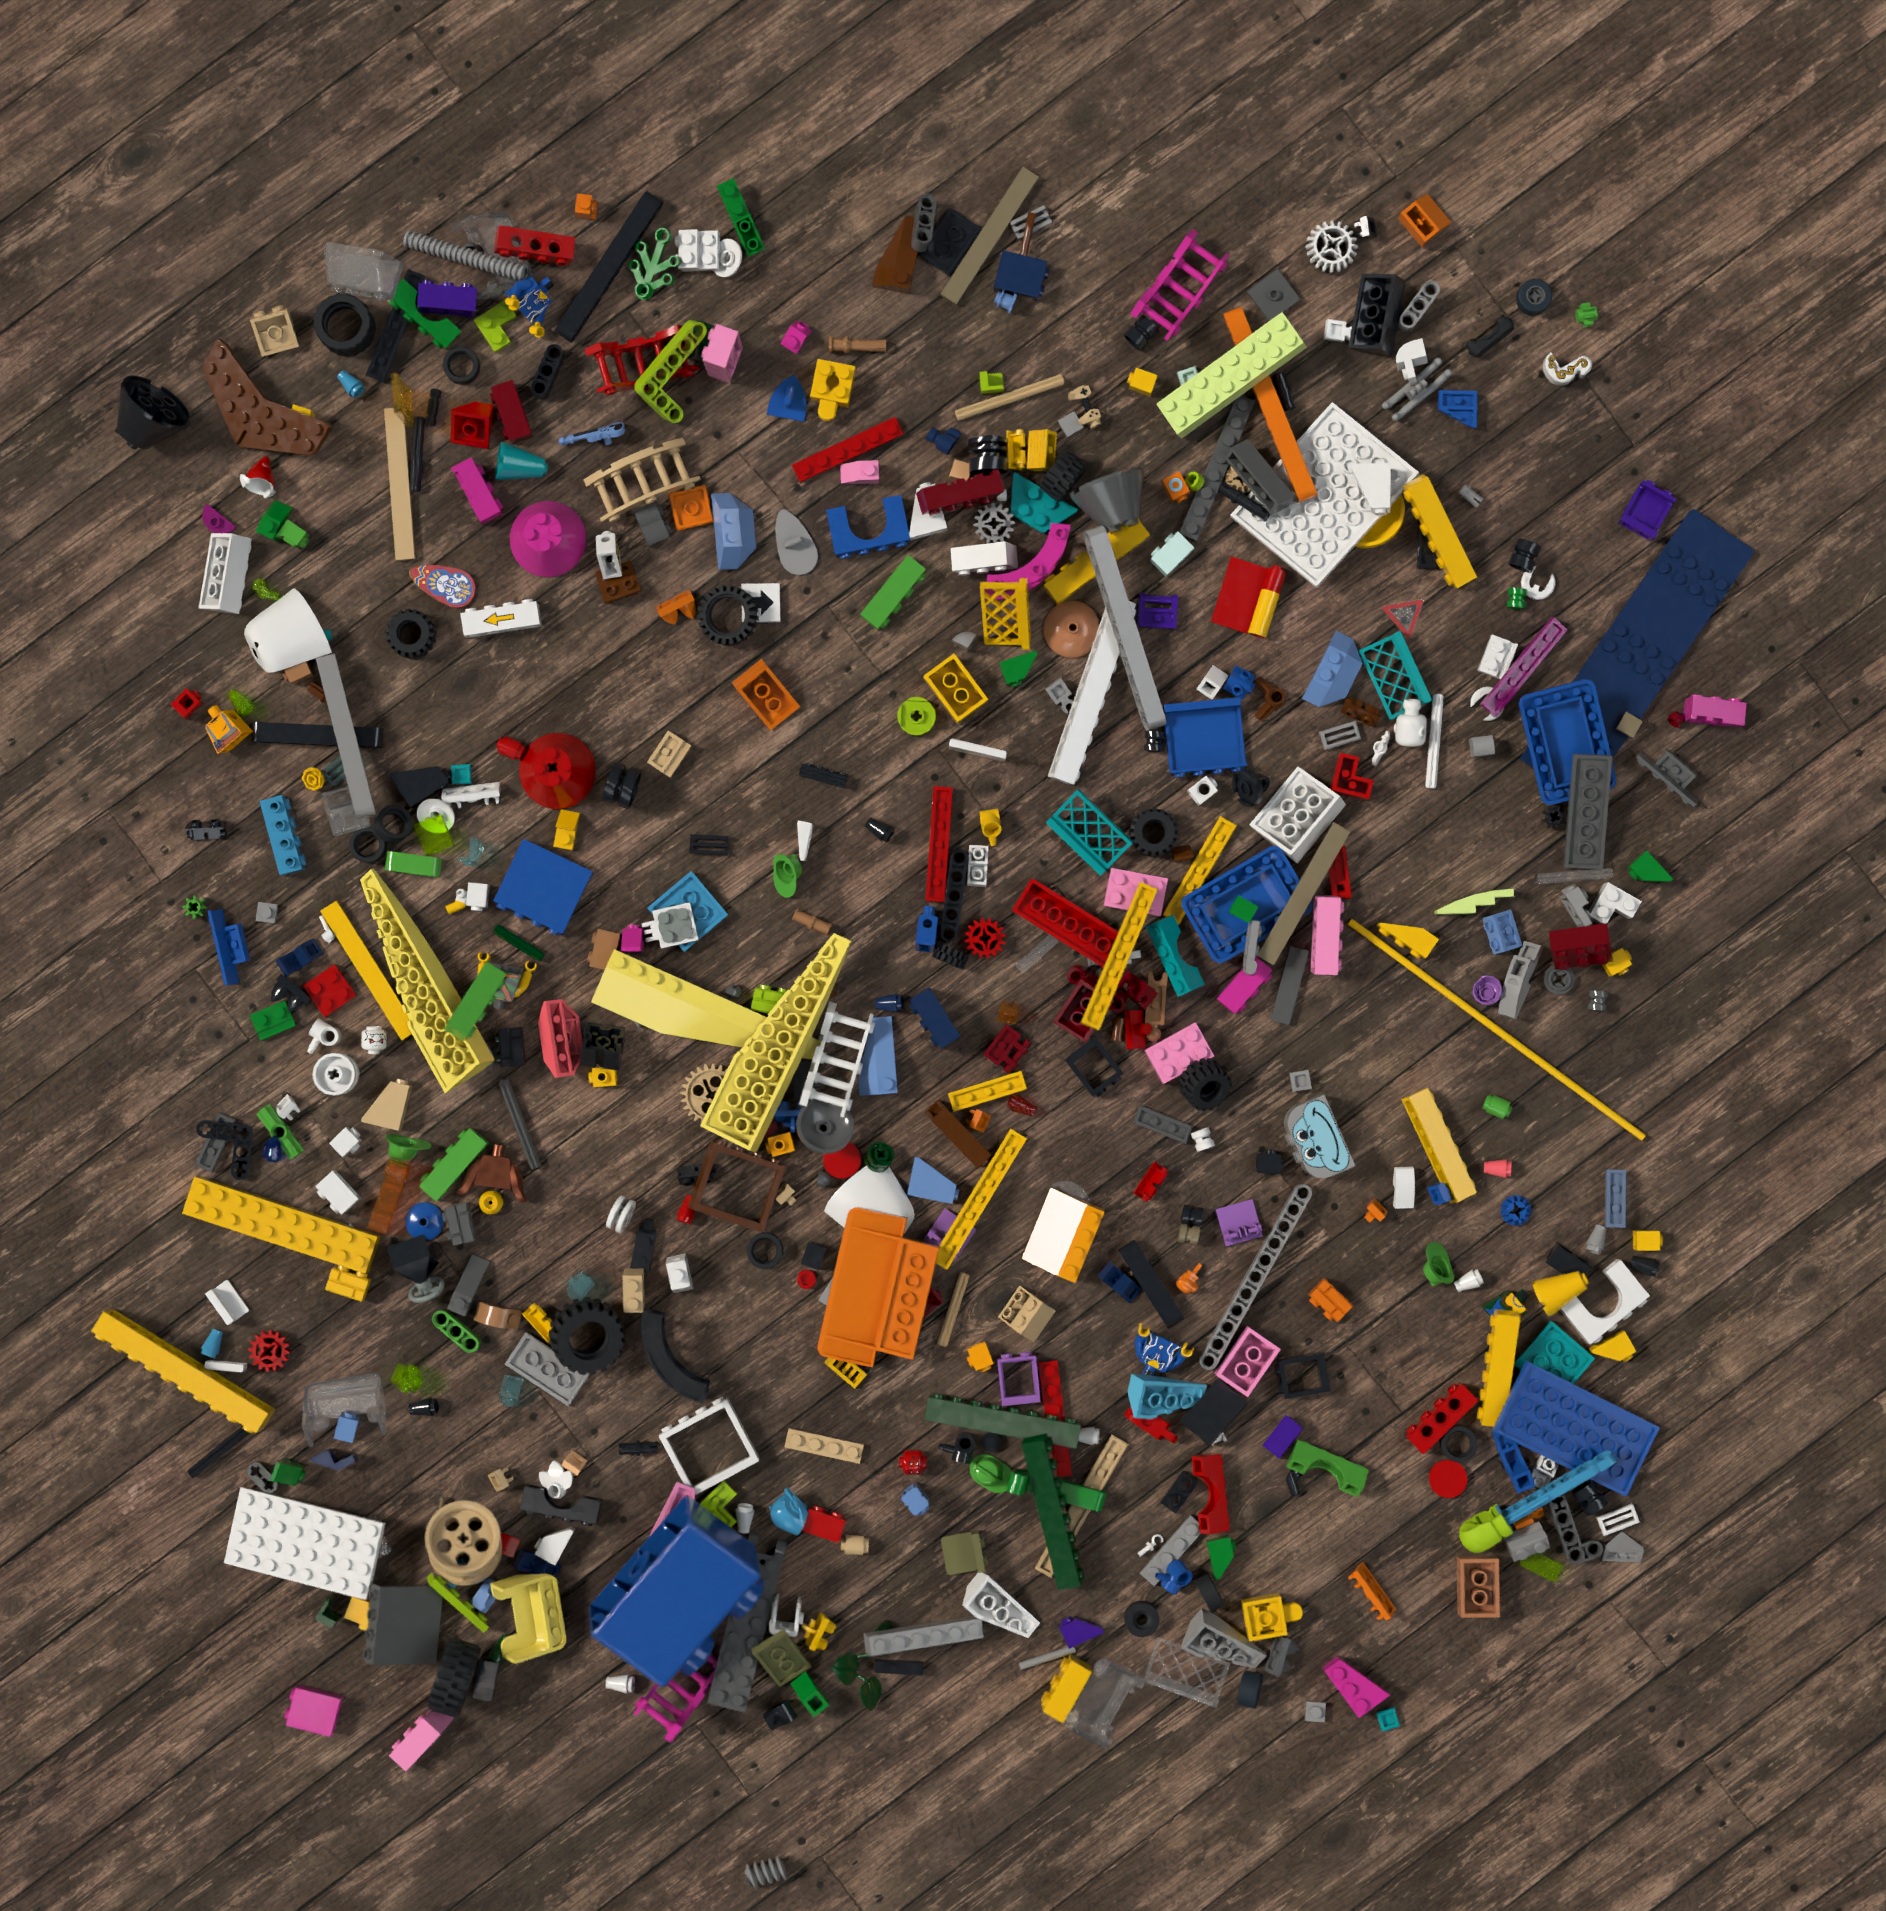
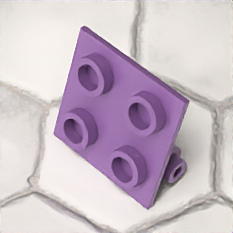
[1215,1199,1263,1246]
[923,1208,976,1261]

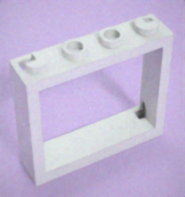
[659,1397,760,1495]

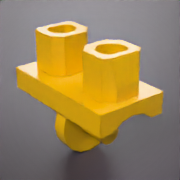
[801,1612,836,1651]

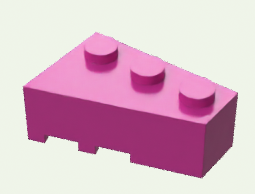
[451,457,503,525]
[1684,695,1746,728]
[1322,1656,1390,1718]

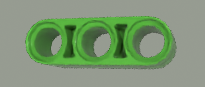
[385,851,442,878]
[432,1309,481,1353]

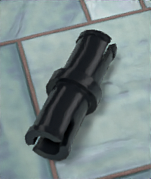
[1273,371,1296,412]
[619,1440,658,1456]

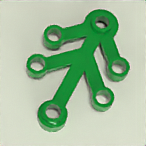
[629,228,681,300]

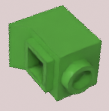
[275,519,310,548]

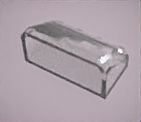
[324,242,404,302]

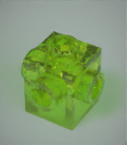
[390,1363,423,1394]

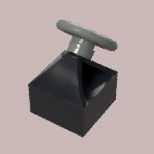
[387,1234,445,1303]

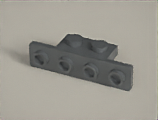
[1636,749,1699,807]

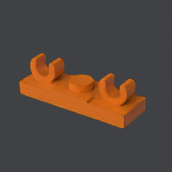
[1348,1562,1397,1621]

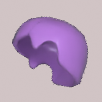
[1472,975,1502,1006]

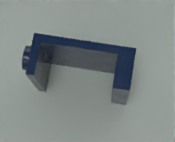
[993,250,1050,302]

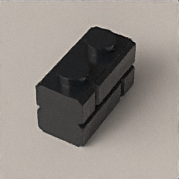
[495,1027,526,1067]

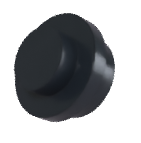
[981,1432,1001,1452]

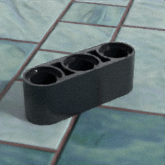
[531,344,565,400]

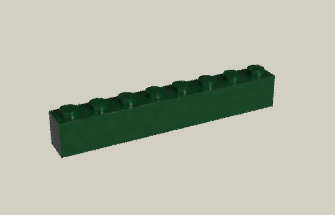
[924,1393,1081,1448]
[1021,1434,1085,1590]

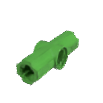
[256,1104,305,1160]

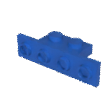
[208,909,250,986]

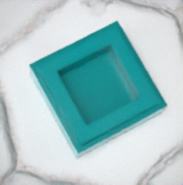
[451,764,472,785]
[1376,1706,1400,1732]

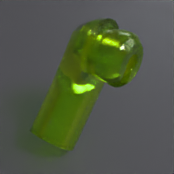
[253,578,278,601]

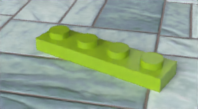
[427,1573,489,1633]

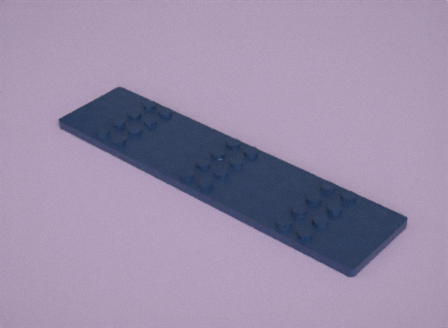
[1520,509,1754,769]

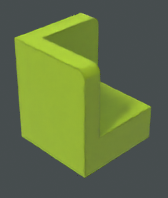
[979,371,1004,395]

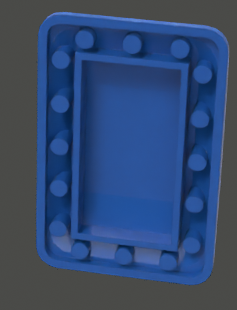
[1519,679,1616,805]
[1181,846,1313,963]

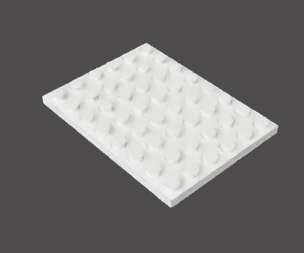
[1230,402,1419,588]

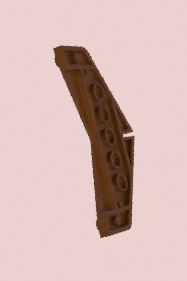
[203,339,332,455]

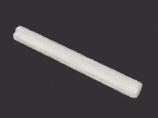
[1425,694,1444,789]

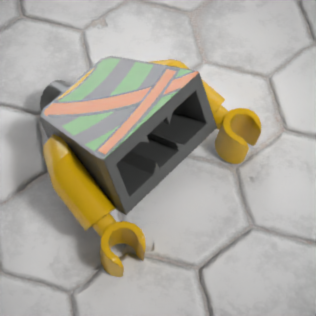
[477,952,537,1009]

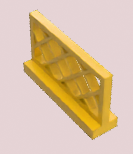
[980,578,1031,650]

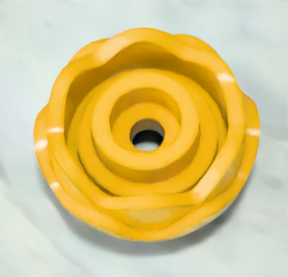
[302,767,325,791]
[479,1191,503,1214]

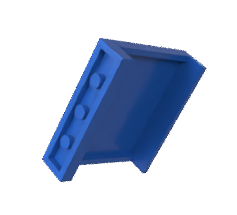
[1163,697,1247,778]
[493,839,594,936]

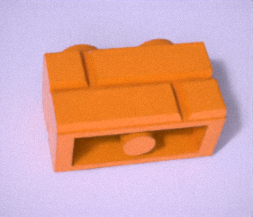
[1308,1278,1353,1322]

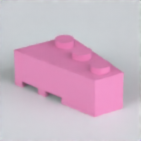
[389,1710,454,1771]

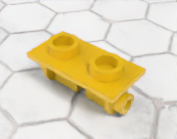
[1006,429,1026,470]
[522,1302,552,1343]

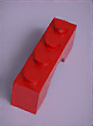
[1192,1453,1230,1534]

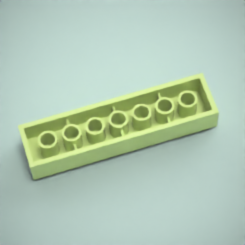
[1157,312,1307,439]

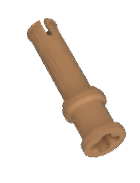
[829,336,886,353]

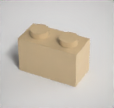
[623,1269,645,1313]

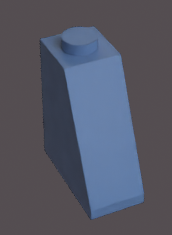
[907,1156,959,1204]

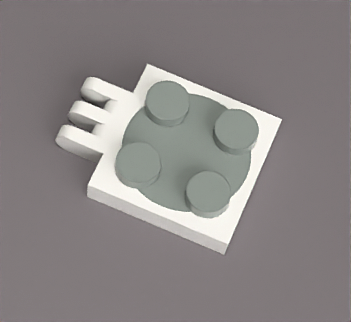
[642,902,699,949]

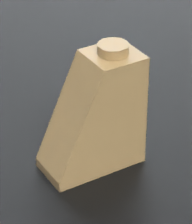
[361,1078,412,1131]

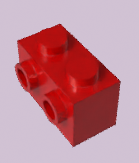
[802,1505,846,1543]

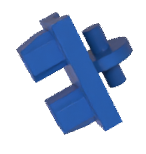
[775,1101,803,1133]

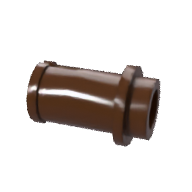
[1111,1017,1125,1041]

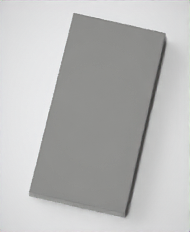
[505,1331,590,1407]

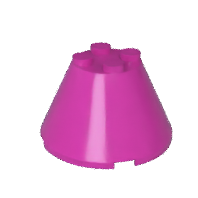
[510,501,586,577]

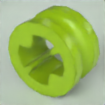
[1185,471,1204,491]

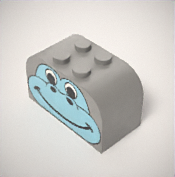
[1284,1094,1355,1178]

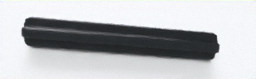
[410,416,425,492]
[187,1426,249,1478]

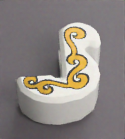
[1542,352,1592,386]

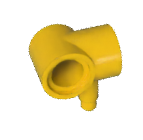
[979,809,1001,846]

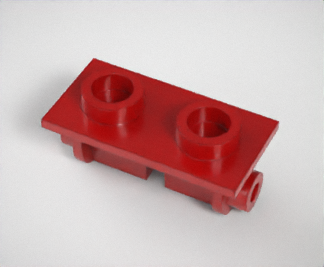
[1133,1161,1169,1202]

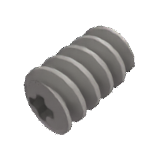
[745,1856,787,1889]

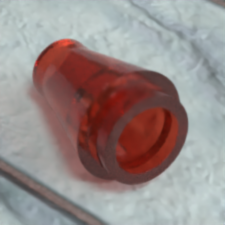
[1007,1093,1037,1117]

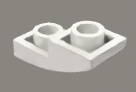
[967,845,988,887]
[1393,1167,1415,1209]
[1529,1455,1559,1492]

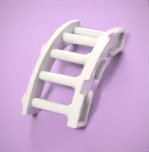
[799,1002,875,1117]

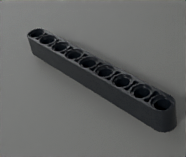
[555,191,664,343]

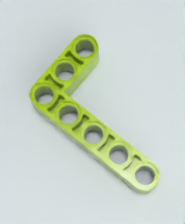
[634,320,707,423]

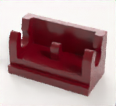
[1118,970,1159,1010]

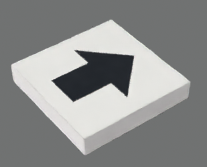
[741,583,780,623]

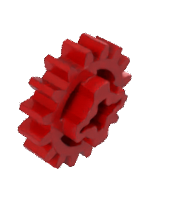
[964,918,1006,959]
[248,1329,291,1372]

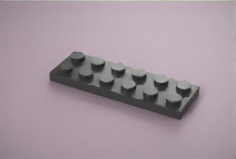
[1563,753,1612,869]

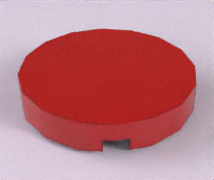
[823,1142,861,1179]
[1428,1459,1467,1498]

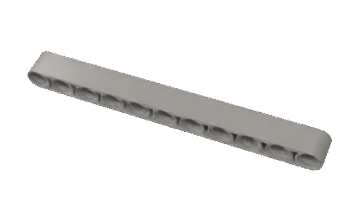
[1083,525,1166,731]
[1199,1184,1312,1370]

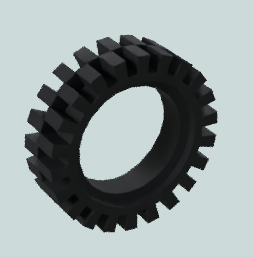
[697,585,759,646]

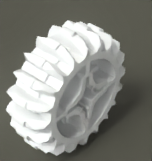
[1306,220,1358,273]

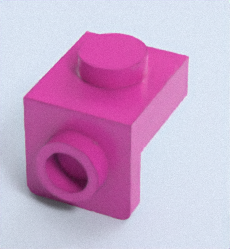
[780,321,812,354]

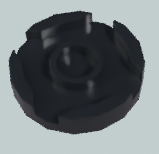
[1232,768,1270,807]

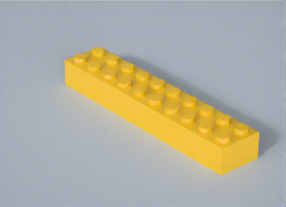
[182,1176,381,1274]
[91,1309,276,1433]

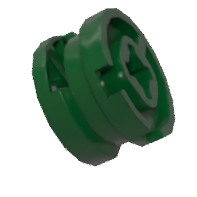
[864,1142,894,1173]

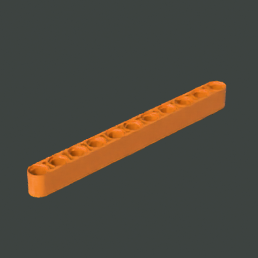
[1223,306,1317,503]

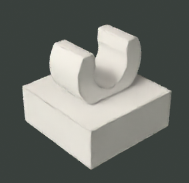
[274,1094,300,1120]

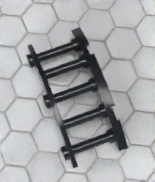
[641,1308,710,1404]

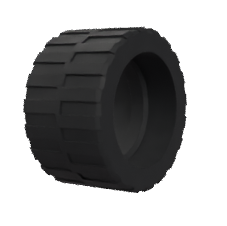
[313,293,376,357]

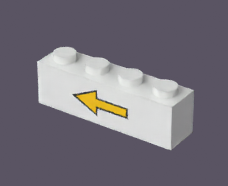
[460,599,542,638]

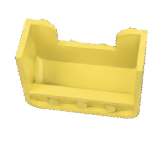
[490,1574,566,1664]

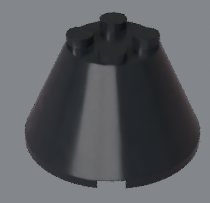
[115,375,191,449]

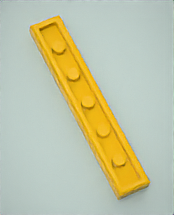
[1162,816,1237,925]

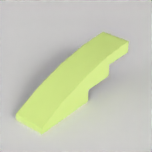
[1435,889,1514,915]

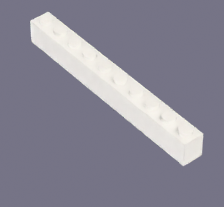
[1048,601,1136,785]

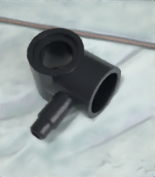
[938,1432,975,1464]
[763,1699,798,1731]

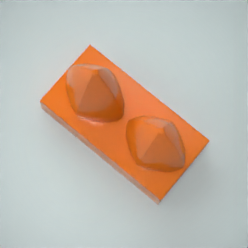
[655,590,696,625]

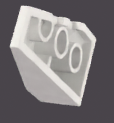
[962,1572,1040,1638]

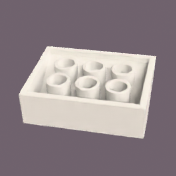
[1250,767,1346,863]

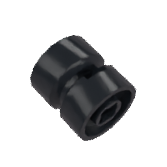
[1123,315,1159,351]
[1508,539,1541,573]
[1572,1479,1608,1516]

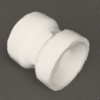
[1191,1127,1215,1152]

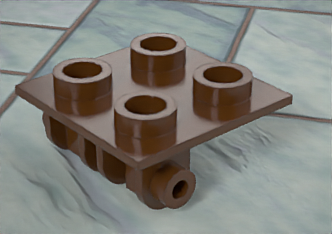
[595,560,641,604]

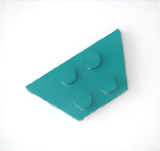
[1010,472,1078,534]

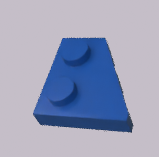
[1438,390,1477,429]

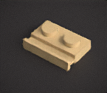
[647,731,692,778]

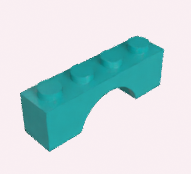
[1146,915,1205,997]

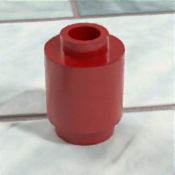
[496,735,526,760]

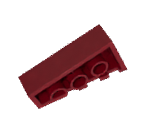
[916,469,1004,516]

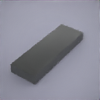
[1132,1105,1193,1144]
[195,1112,237,1173]

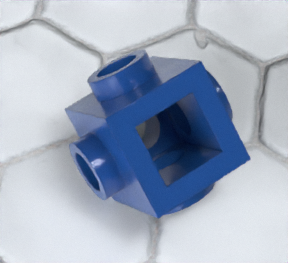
[1223,665,1256,699]

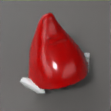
[240,456,276,498]

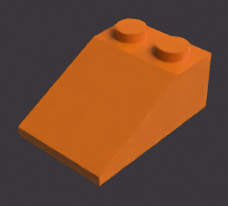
[732,658,800,731]

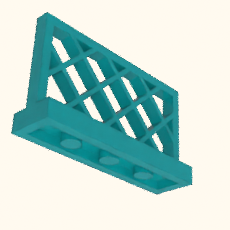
[1358,631,1432,720]
[1046,788,1133,876]

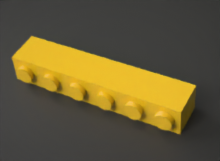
[1403,475,1477,588]
[1044,519,1150,605]
[1401,1088,1477,1204]
[1477,1309,1520,1427]

